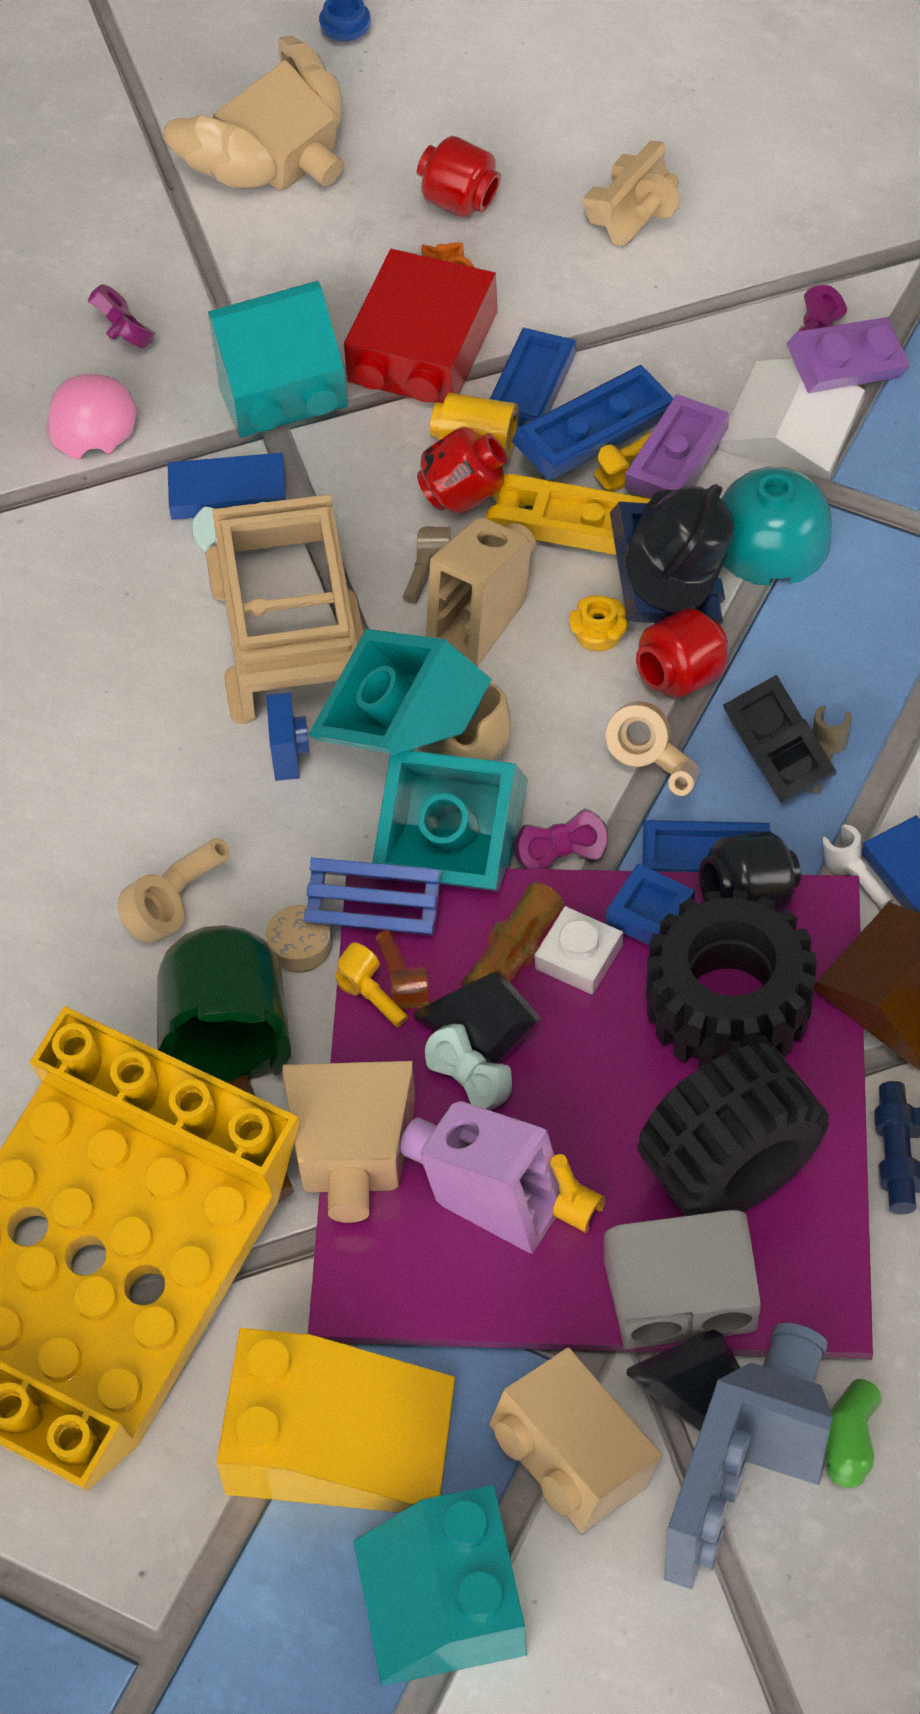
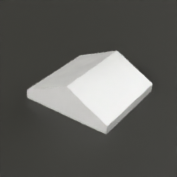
[719,358,865,480]

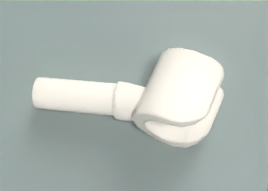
[823,824,893,910]

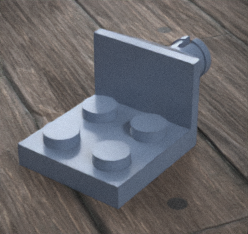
[664,1323,833,1589]

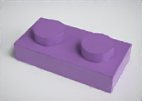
[786,317,910,394]
[625,394,729,499]

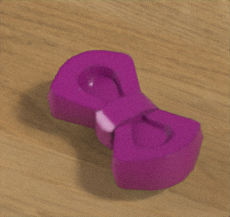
[88,284,156,349]
[797,285,847,332]
[514,808,608,869]

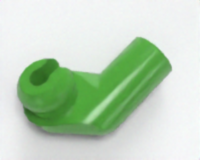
[826,1379,882,1488]

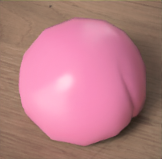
[46,374,137,459]

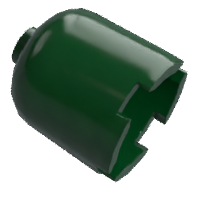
[157,925,291,1083]

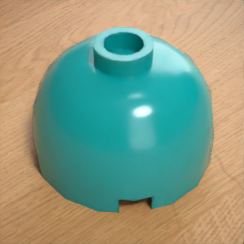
[721,466,832,586]

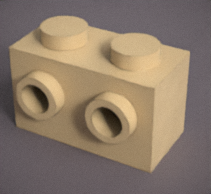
[489,1347,662,1534]

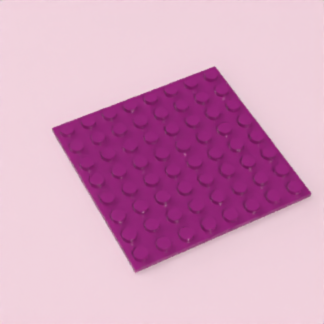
[308,868,873,1359]

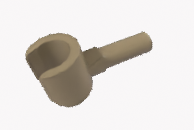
[402,526,452,604]
[808,706,852,794]

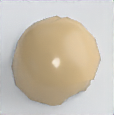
[419,684,511,761]

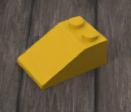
[216,1328,456,1513]

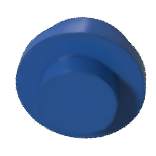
[319,0,371,42]

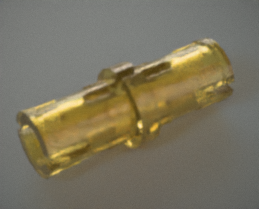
[461,882,564,987]

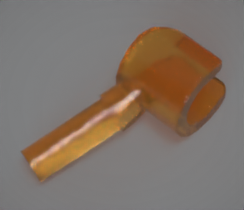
[376,930,429,1009]

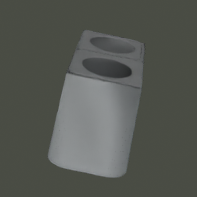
[603,1210,761,1349]

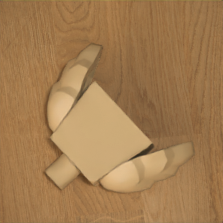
[162,35,344,190]

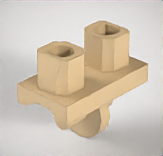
[583,140,681,246]

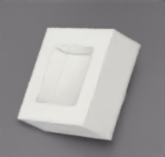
[534,906,623,995]

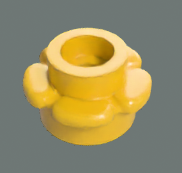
[569,595,628,651]

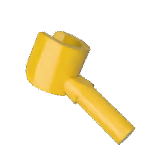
[594,431,652,492]
[336,943,408,1028]
[550,1154,606,1233]

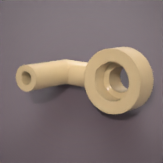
[606,701,700,796]
[118,838,230,943]

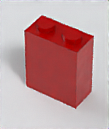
[343,248,497,403]

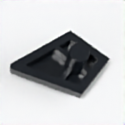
[413,971,543,1064]
[626,1329,741,1431]

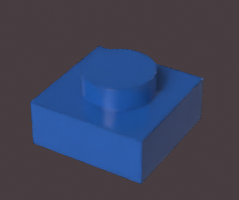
[266,692,310,781]
[606,863,695,945]

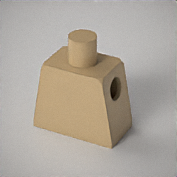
[426,518,536,666]
[282,1061,415,1223]

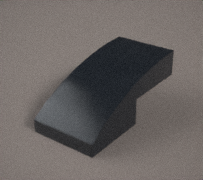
[723,674,837,805]

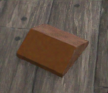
[814,902,920,1070]

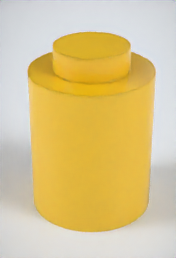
[430,392,519,461]

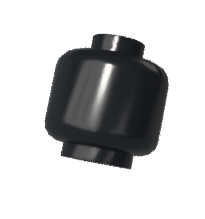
[699,831,801,913]

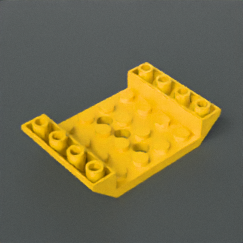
[0,1006,300,1492]

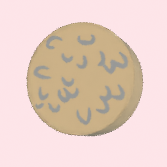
[266,905,332,972]

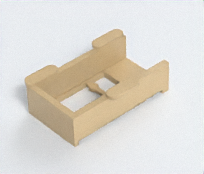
[206,494,363,724]

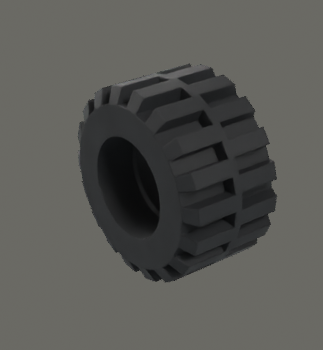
[646,890,817,1068]
[637,1044,829,1216]

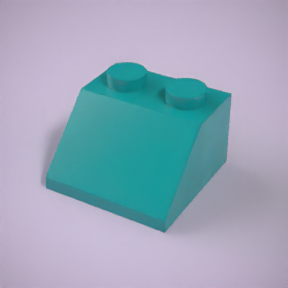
[208,280,348,438]
[308,629,492,755]
[372,750,528,892]
[353,1485,527,1687]

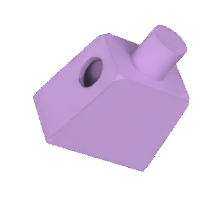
[400,1101,560,1254]

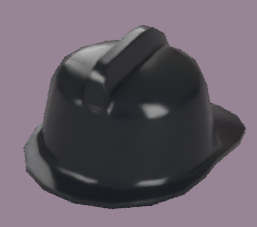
[625,484,735,613]

